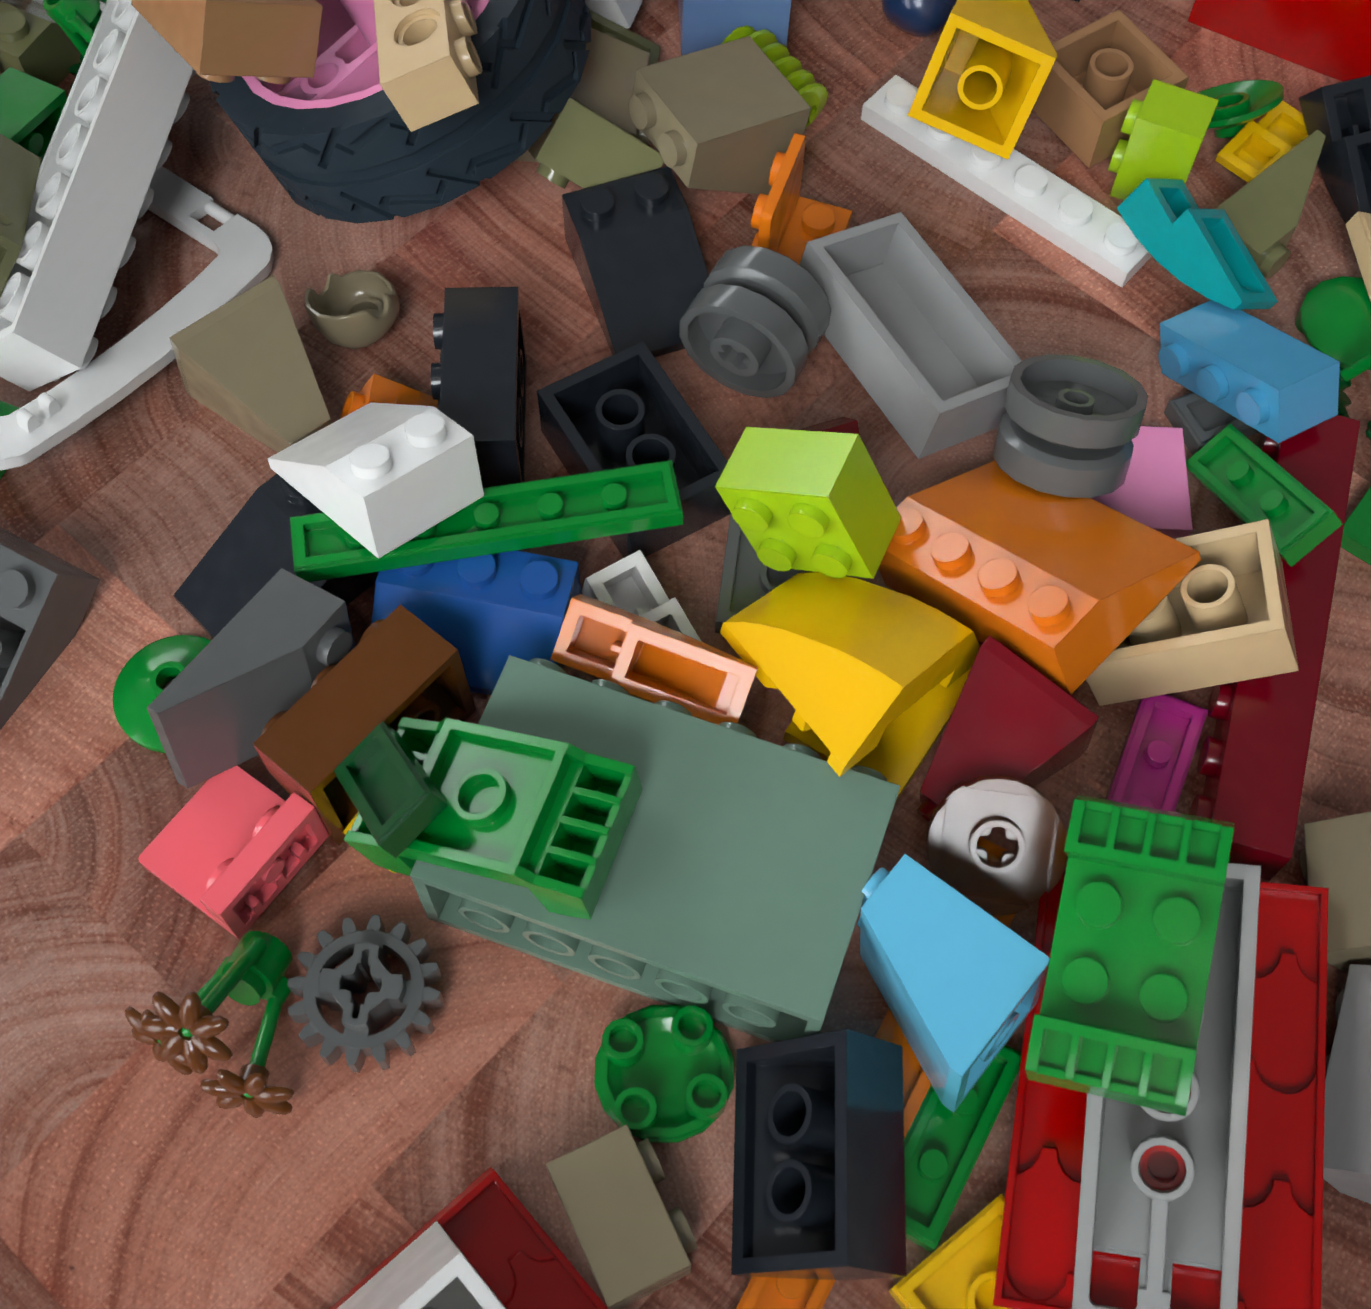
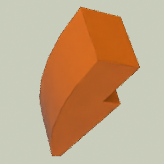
[550,594,758,725]

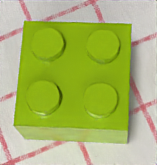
[715,427,901,579]

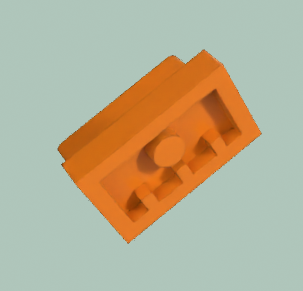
[751,133,852,265]

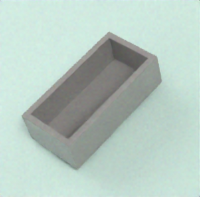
[800,212,1022,459]

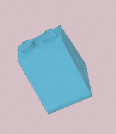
[857,854,1050,1113]

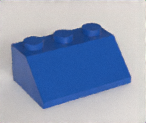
[372,550,581,695]

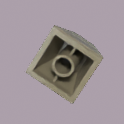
[169,275,331,453]

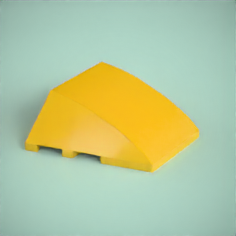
[720,572,980,777]

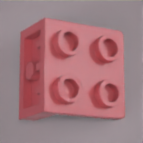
[138,766,329,940]

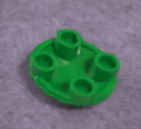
[1295,276,1371,370]
[594,1005,734,1143]

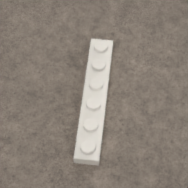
[861,75,1152,288]

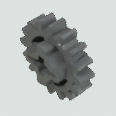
[287,915,444,1073]

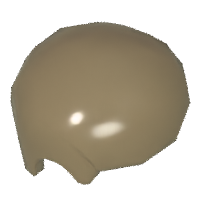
[305,270,400,350]

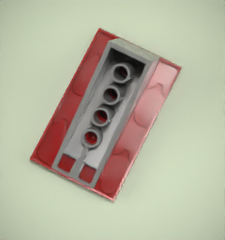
[993,863,1329,1309]

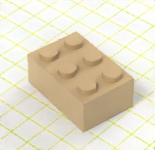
[1086,519,1299,706]

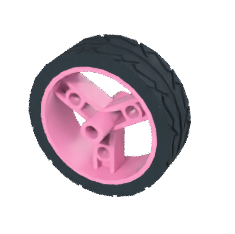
[210,0,591,223]

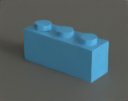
[1158,300,1340,443]

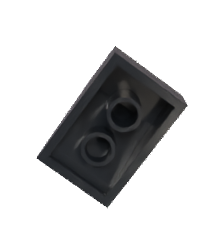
[562,166,709,357]
[173,474,379,638]

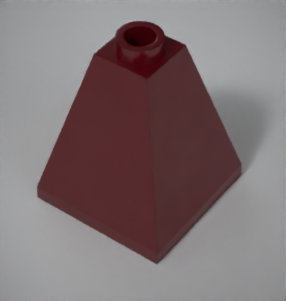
[917,635,1099,823]

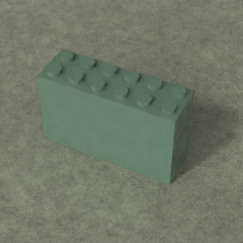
[410,655,900,1043]

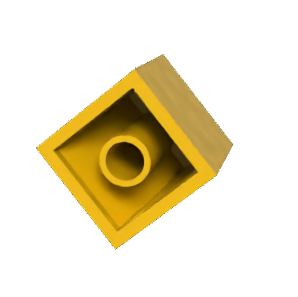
[907,0,1057,160]

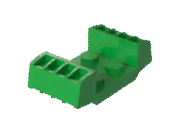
[344,717,643,920]
[1025,795,1235,1116]

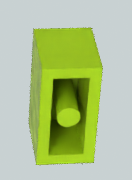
[1108,79,1219,200]

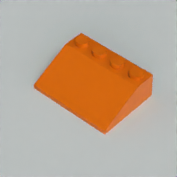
[878,460,1201,696]

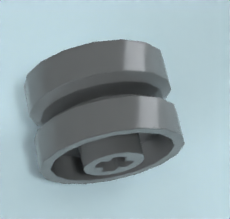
[679,245,831,398]
[993,354,1148,498]

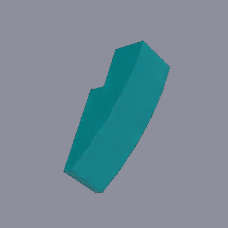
[1117,178,1278,310]

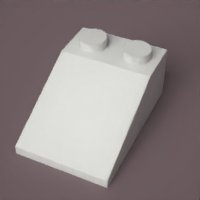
[268,402,484,559]

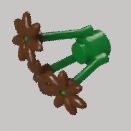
[125,931,294,1118]

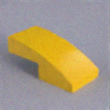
[1215,100,1308,183]

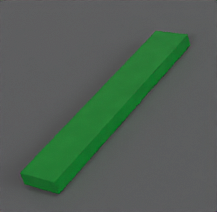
[290,460,683,582]

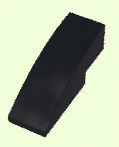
[1299,75,1371,224]

